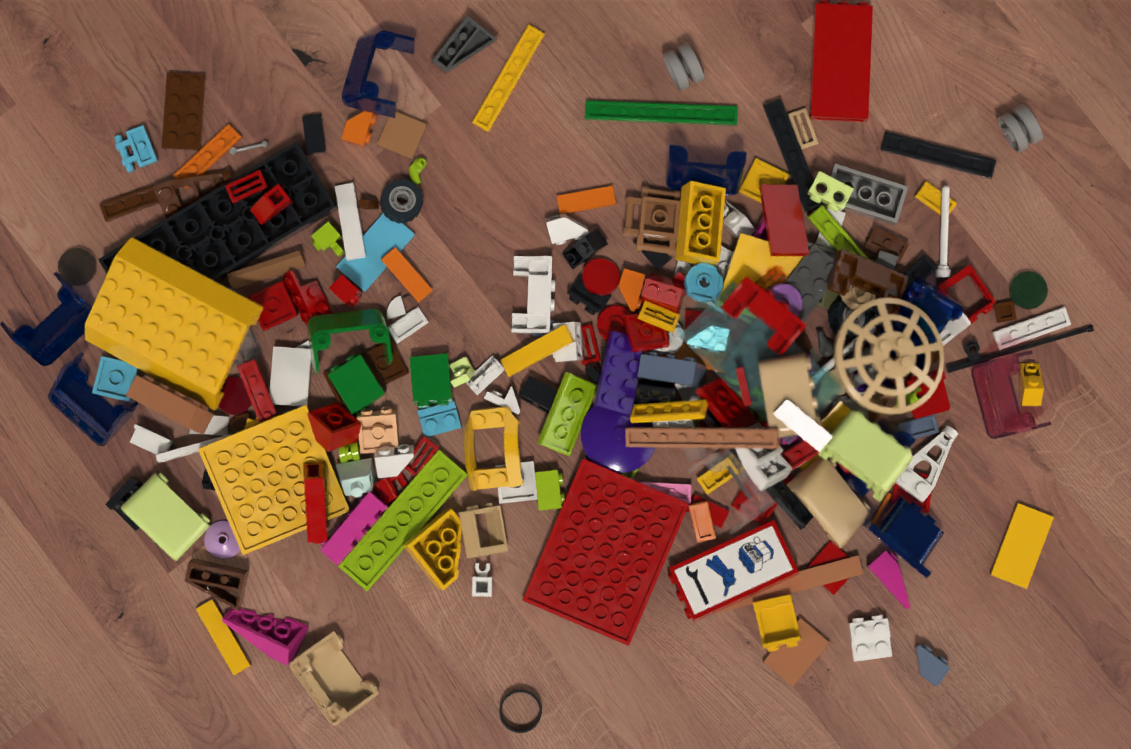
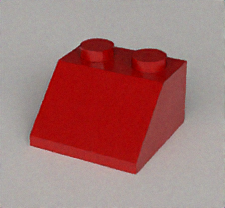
[641,273,685,319]
[308,402,362,452]

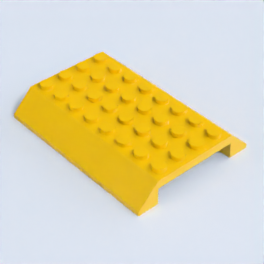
[85,237,264,410]

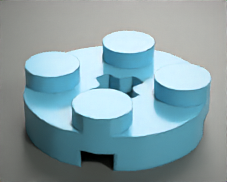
[684,263,723,302]

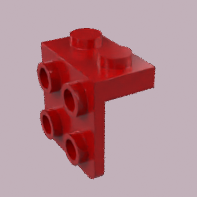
[904,369,950,419]

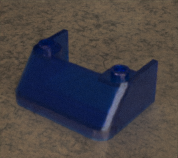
[341,31,415,118]
[0,271,92,366]
[48,352,139,446]

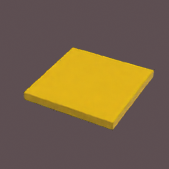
[716,232,804,319]

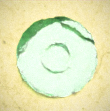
[1009,271,1048,310]

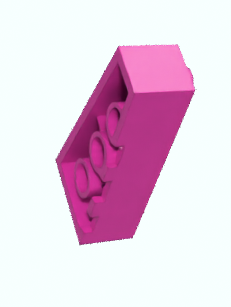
[320,492,389,566]

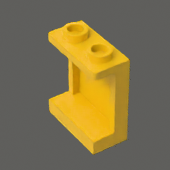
[753,594,802,652]

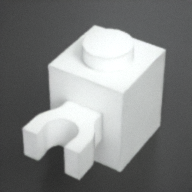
[472,563,493,597]

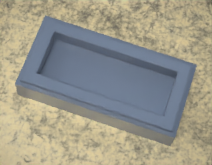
[897,414,939,442]

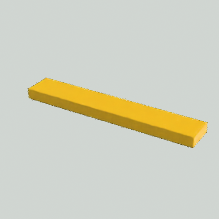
[472,24,545,133]

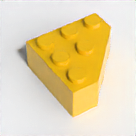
[403,508,462,590]

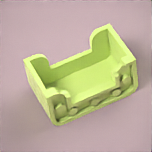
[818,410,913,502]

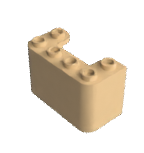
[758,352,821,438]

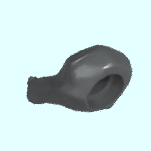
[816,330,835,359]

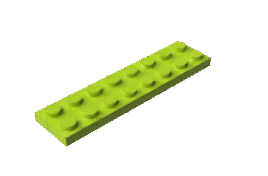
[338,450,468,592]

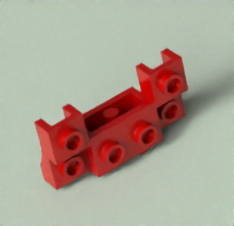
[720,276,807,357]

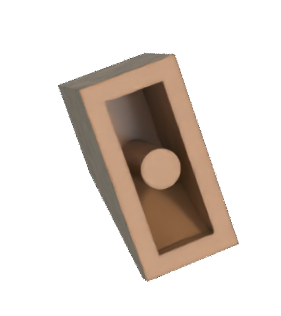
[865,384,897,424]

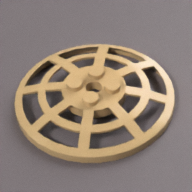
[834,298,944,415]

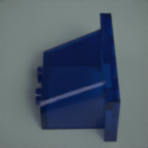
[862,495,944,578]

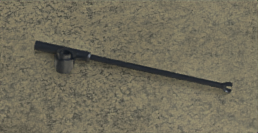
[946,325,1094,373]

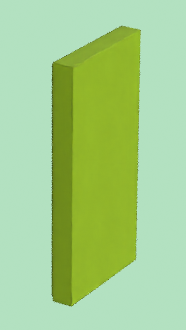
[537,372,598,457]

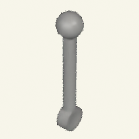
[229,140,268,155]

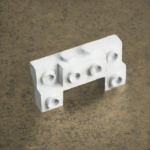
[511,256,555,334]

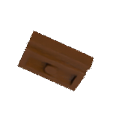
[862,227,909,268]

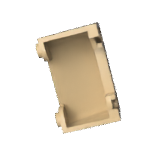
[787,457,871,549]
[290,631,379,726]

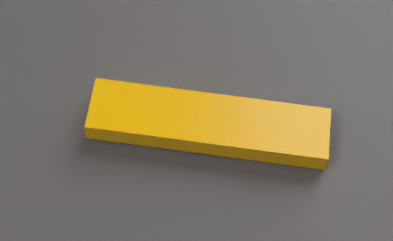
[500,324,575,377]
[630,400,708,423]
[196,599,251,675]

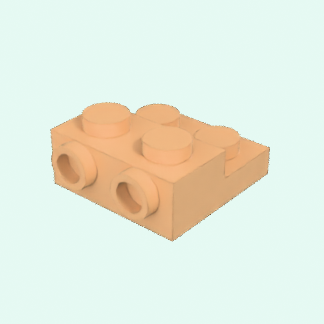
[357,407,399,454]

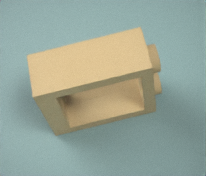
[459,503,508,558]

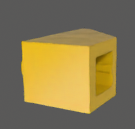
[1020,363,1044,406]

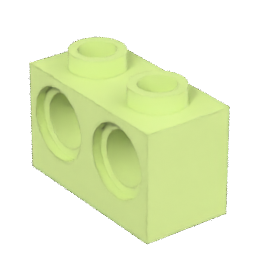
[807,171,854,212]

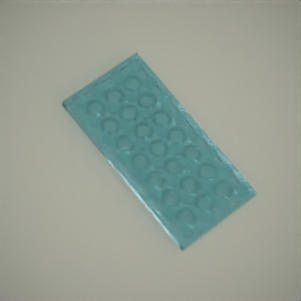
[679,281,843,445]

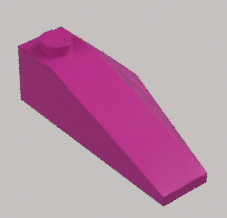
[222,608,309,665]

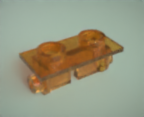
[755,266,788,290]

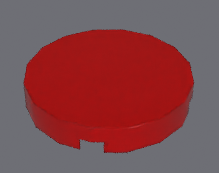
[582,258,620,296]
[597,305,632,341]

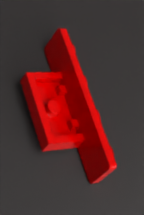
[283,270,333,326]

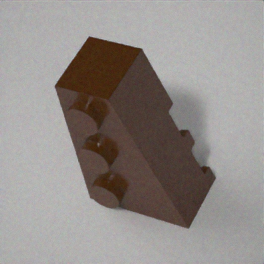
[185,558,249,612]

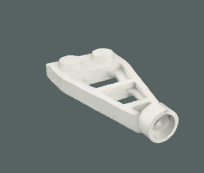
[896,425,958,503]

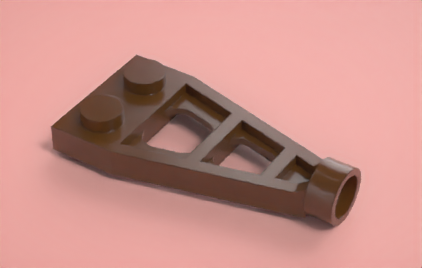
[152,169,232,219]

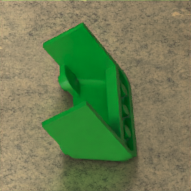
[307,309,393,375]

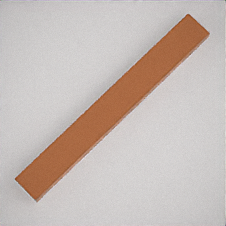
[625,427,779,449]
[714,555,864,614]

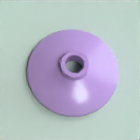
[204,521,240,559]

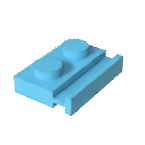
[417,401,462,437]

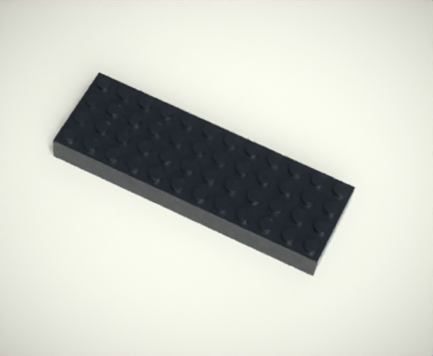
[98,141,338,282]

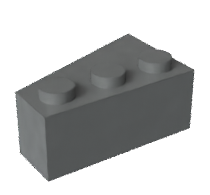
[431,15,497,74]

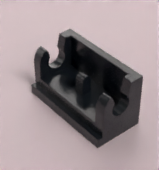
[518,376,558,414]

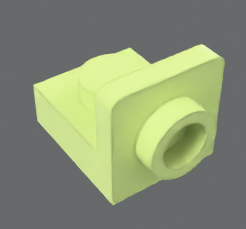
[450,357,475,388]

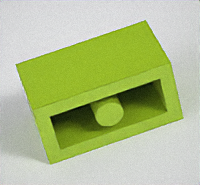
[535,470,565,511]

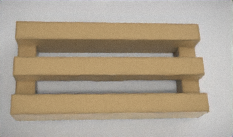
[788,108,819,150]

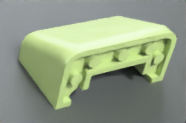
[121,472,211,561]

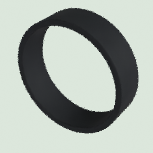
[499,690,542,733]

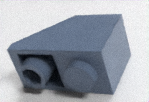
[915,644,950,687]

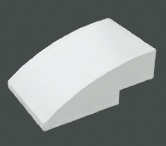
[735,422,793,491]

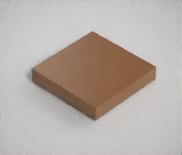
[377,110,427,160]

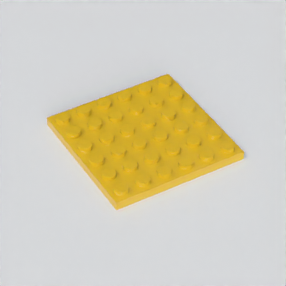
[198,404,350,555]

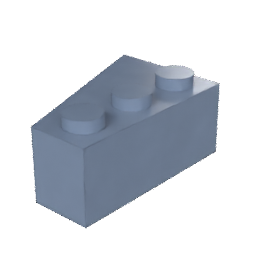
[637,352,706,388]

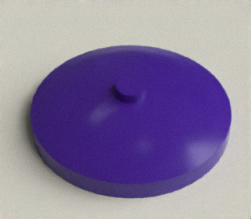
[581,402,656,474]

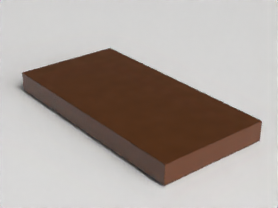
[323,339,409,406]

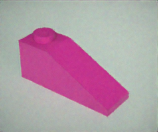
[867,550,910,610]

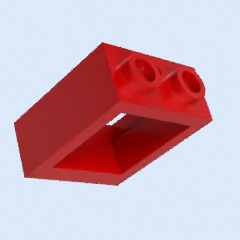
[936,265,996,324]

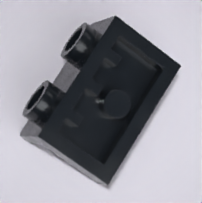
[567,275,611,316]

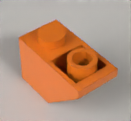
[341,108,377,148]
[618,268,646,313]

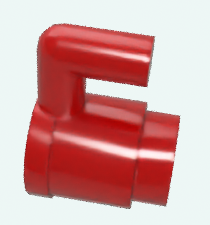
[373,472,408,504]

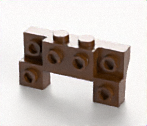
[827,248,908,315]

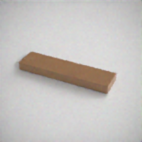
[227,250,305,290]

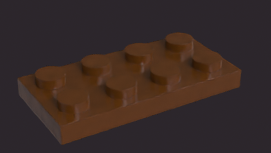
[162,72,206,151]

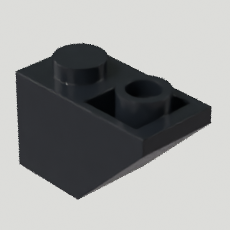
[562,229,608,270]

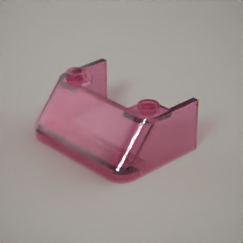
[971,350,1051,439]

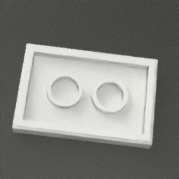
[269,346,311,407]

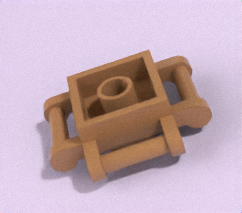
[622,185,681,256]

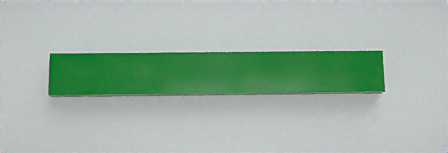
[585,100,738,126]

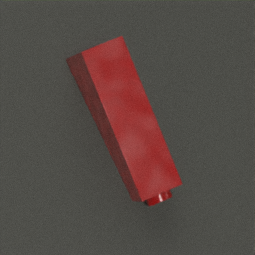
[303,462,327,544]

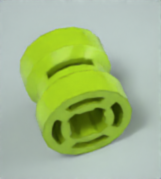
[338,441,360,463]

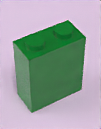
[409,353,453,408]
[328,354,386,415]

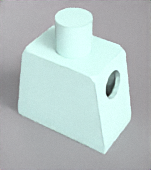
[336,458,376,497]

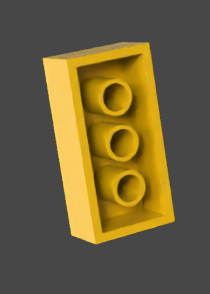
[675,181,726,265]

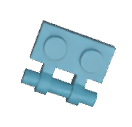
[114,125,158,173]

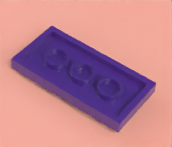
[594,331,645,416]

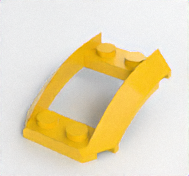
[464,406,524,491]

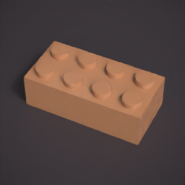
[126,375,214,435]

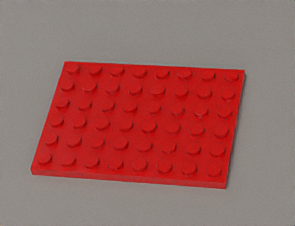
[522,459,689,646]

